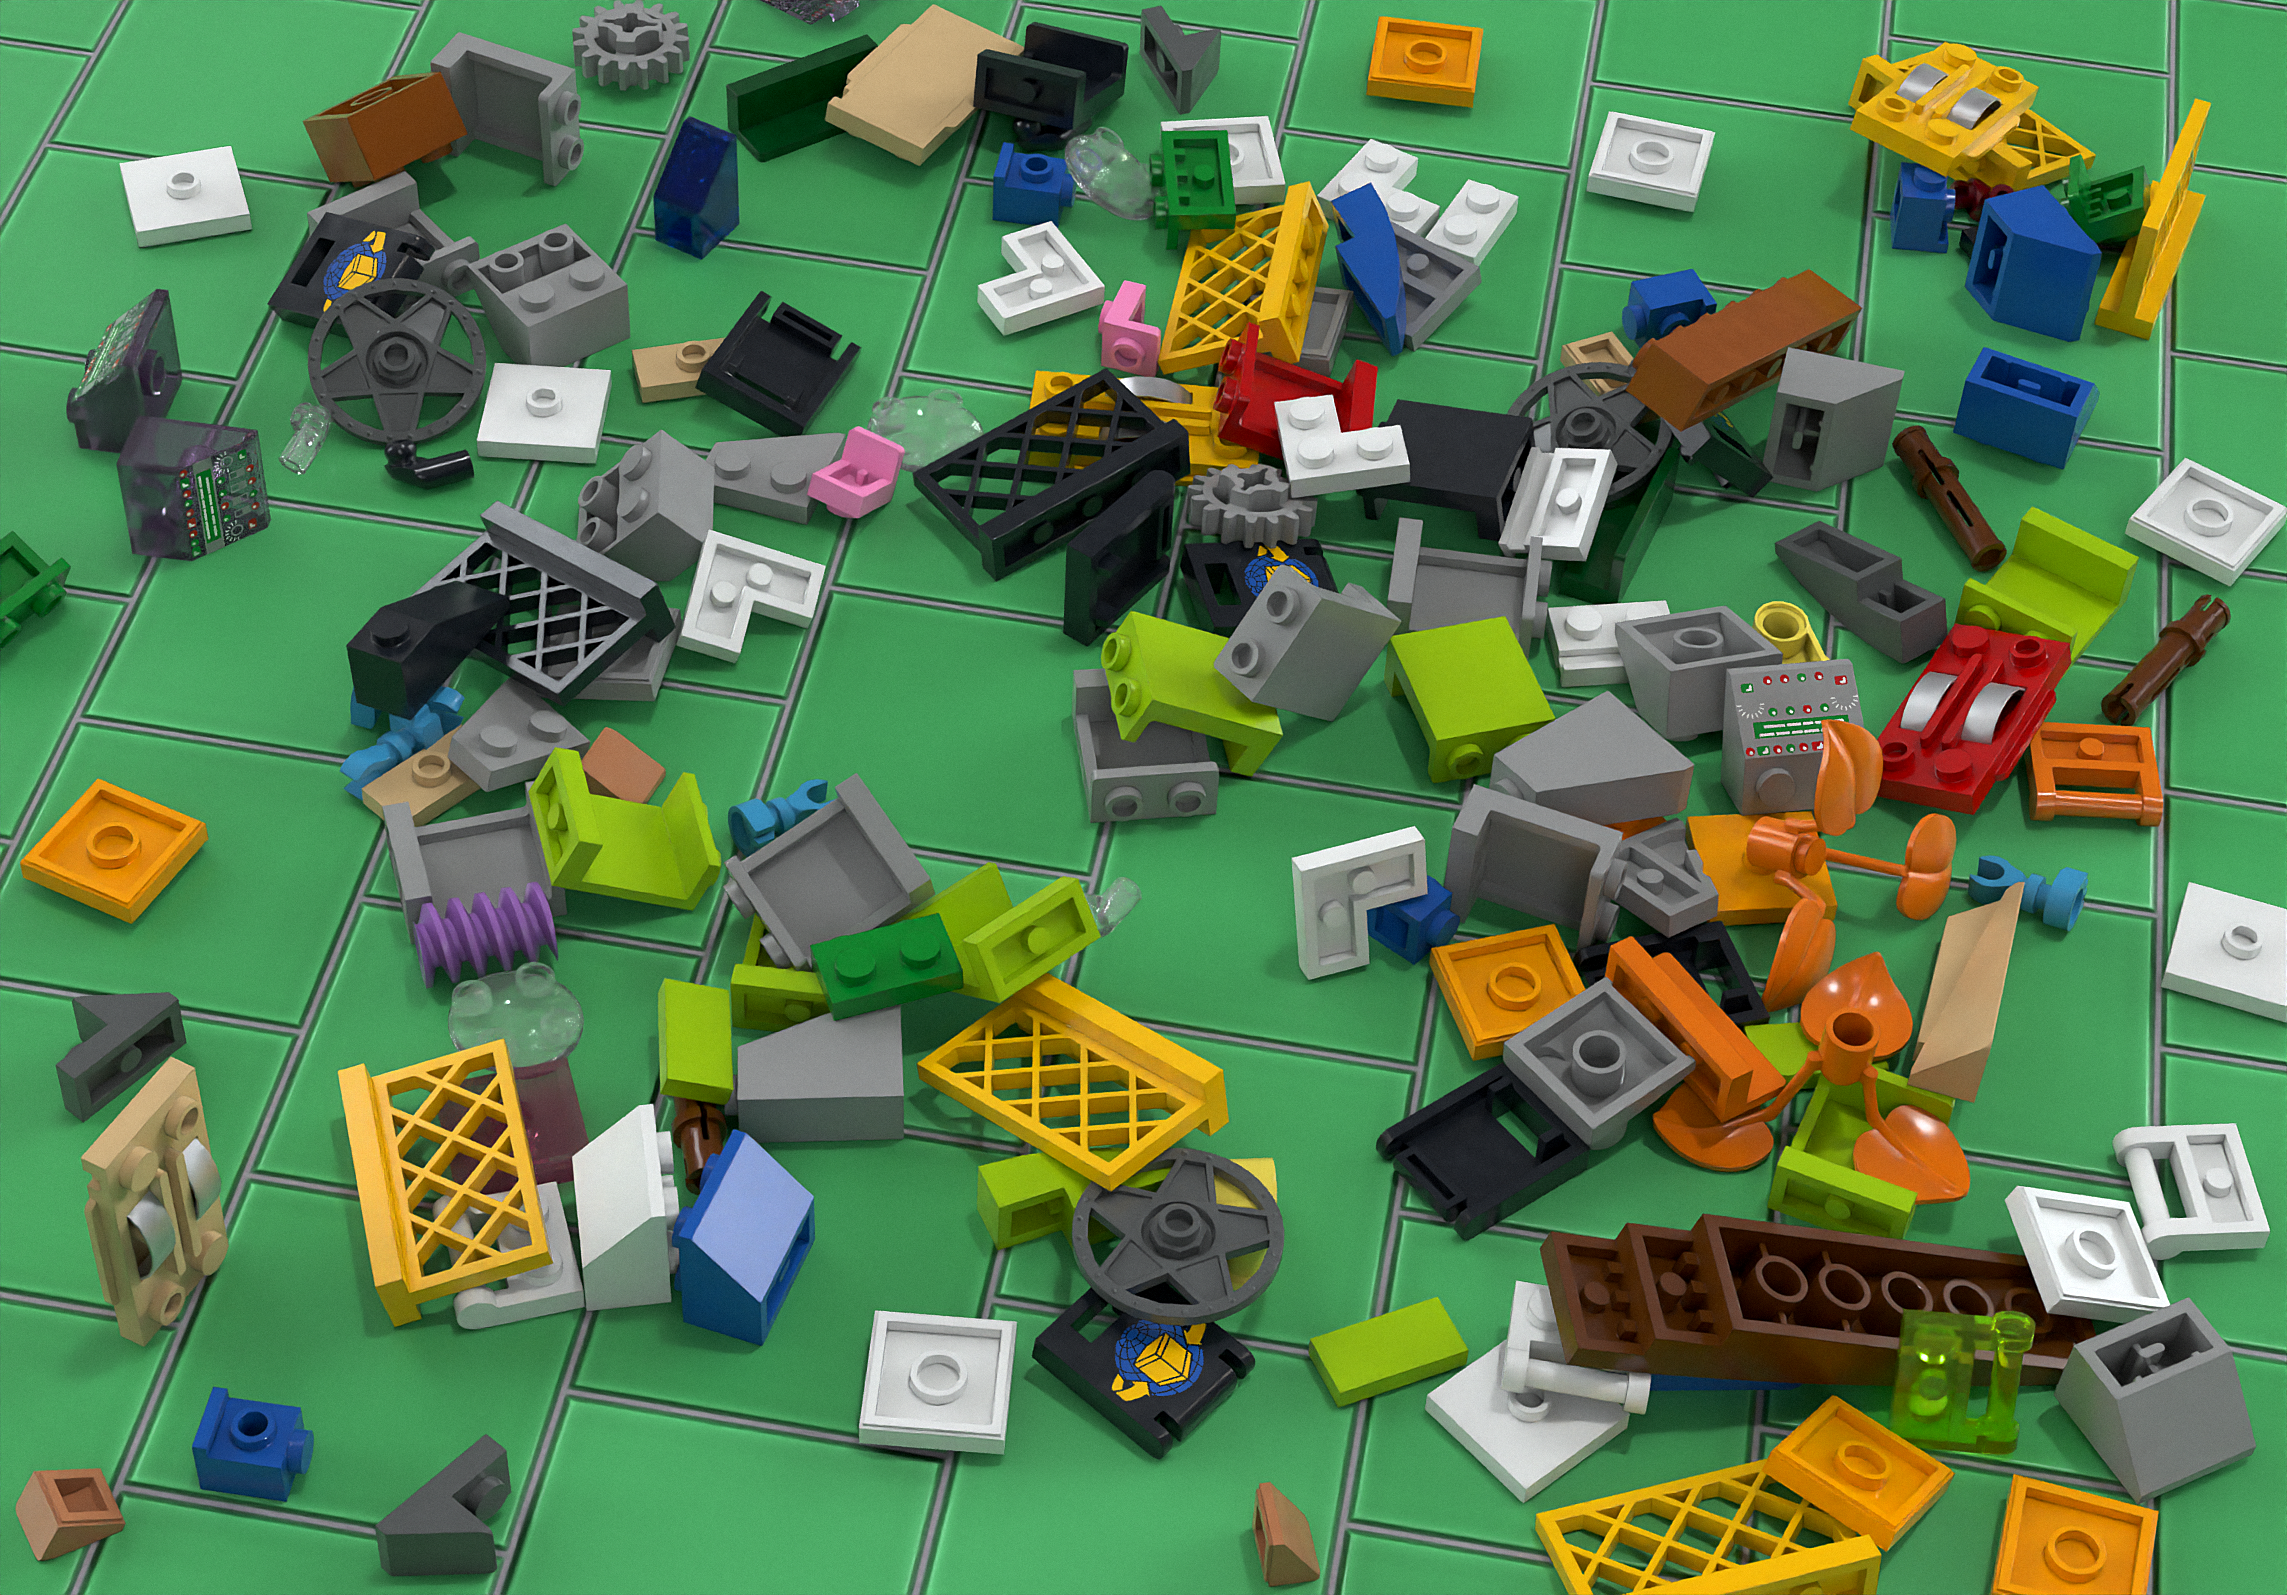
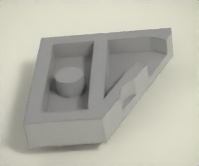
[1391,222,1482,352]
[705,433,846,525]
[448,678,591,792]
[1611,817,1719,938]

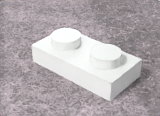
[1425,179,1519,266]

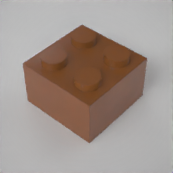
[302,72,468,187]

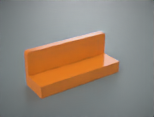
[1605,936,1786,1123]

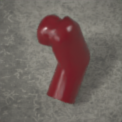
[1949,178,2015,223]

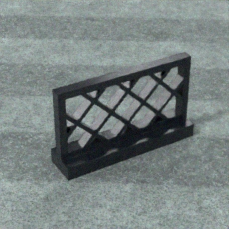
[912,368,1191,582]
[410,501,676,707]

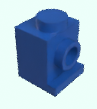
[993,142,1077,228]
[1890,162,1955,253]
[1622,269,1717,349]
[1366,875,1460,965]
[192,1387,314,1502]

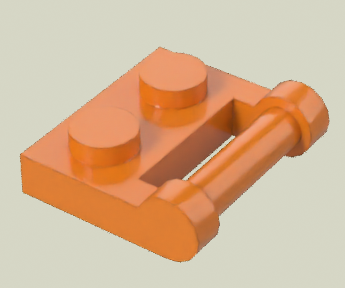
[2024,722,2163,827]

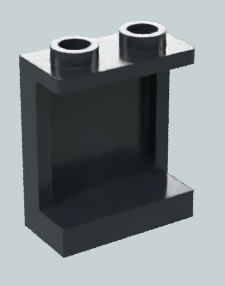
[973,22,1129,131]
[1356,399,1535,541]

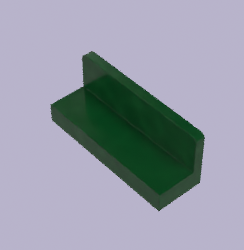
[726,34,878,162]
[1560,447,1681,605]

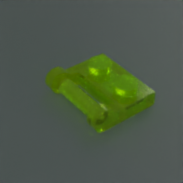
[1887,1309,2036,1455]

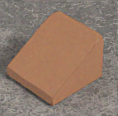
[581,727,666,804]
[15,1468,126,1561]
[1252,1482,1320,1587]

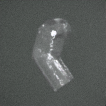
[278,402,333,475]
[1084,877,1142,938]

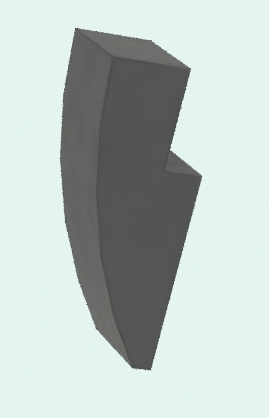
[1775,521,1947,664]

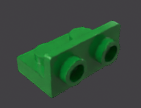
[1149,130,1236,250]

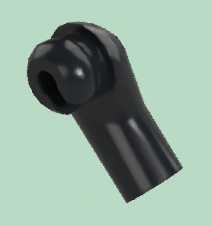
[1012,117,1092,151]
[384,439,474,490]

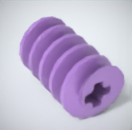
[413,882,558,989]

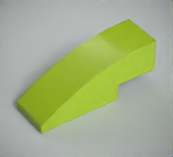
[977,1147,1171,1250]

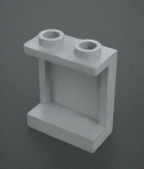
[430,32,584,186]
[307,171,480,319]
[1387,517,1552,661]
[1214,565,1402,722]
[1072,668,1219,823]
[723,773,935,972]
[382,781,567,944]
[1444,784,1628,953]

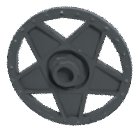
[308,278,486,446]
[1507,362,1674,504]
[1072,1148,1284,1326]

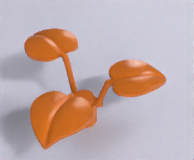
[1746,719,1957,1012]
[1652,951,1970,1205]

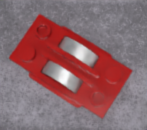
[1877,623,2072,815]

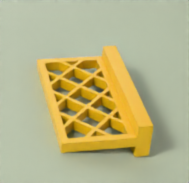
[1848,51,2096,192]
[2095,98,2211,340]
[1157,181,1329,375]
[917,973,1229,1192]
[338,1038,553,1327]
[1535,1458,1882,1595]

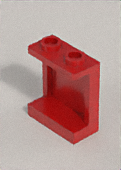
[1213,322,1378,461]

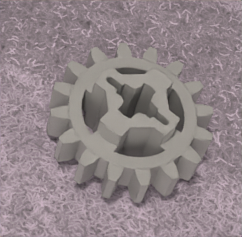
[572,0,690,91]
[1186,464,1318,549]

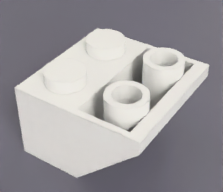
[572,1104,680,1311]

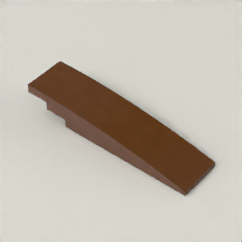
[1540,1213,2096,1387]

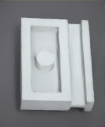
[1499,447,1618,561]
[1545,600,1670,687]

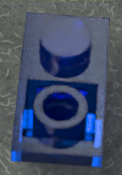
[653,116,740,260]

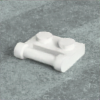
[2112,1123,2270,1260]
[432,1181,585,1330]
[1501,1280,1651,1415]

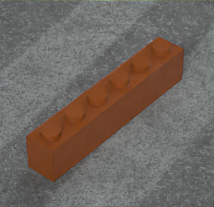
[1626,269,1862,432]

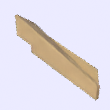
[1907,882,2025,1103]

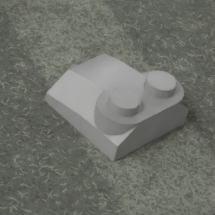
[1503,977,1696,1150]

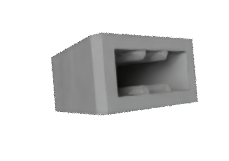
[1489,690,1695,825]
[724,1004,904,1143]

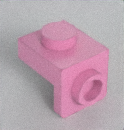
[1098,280,1161,377]
[807,426,905,519]

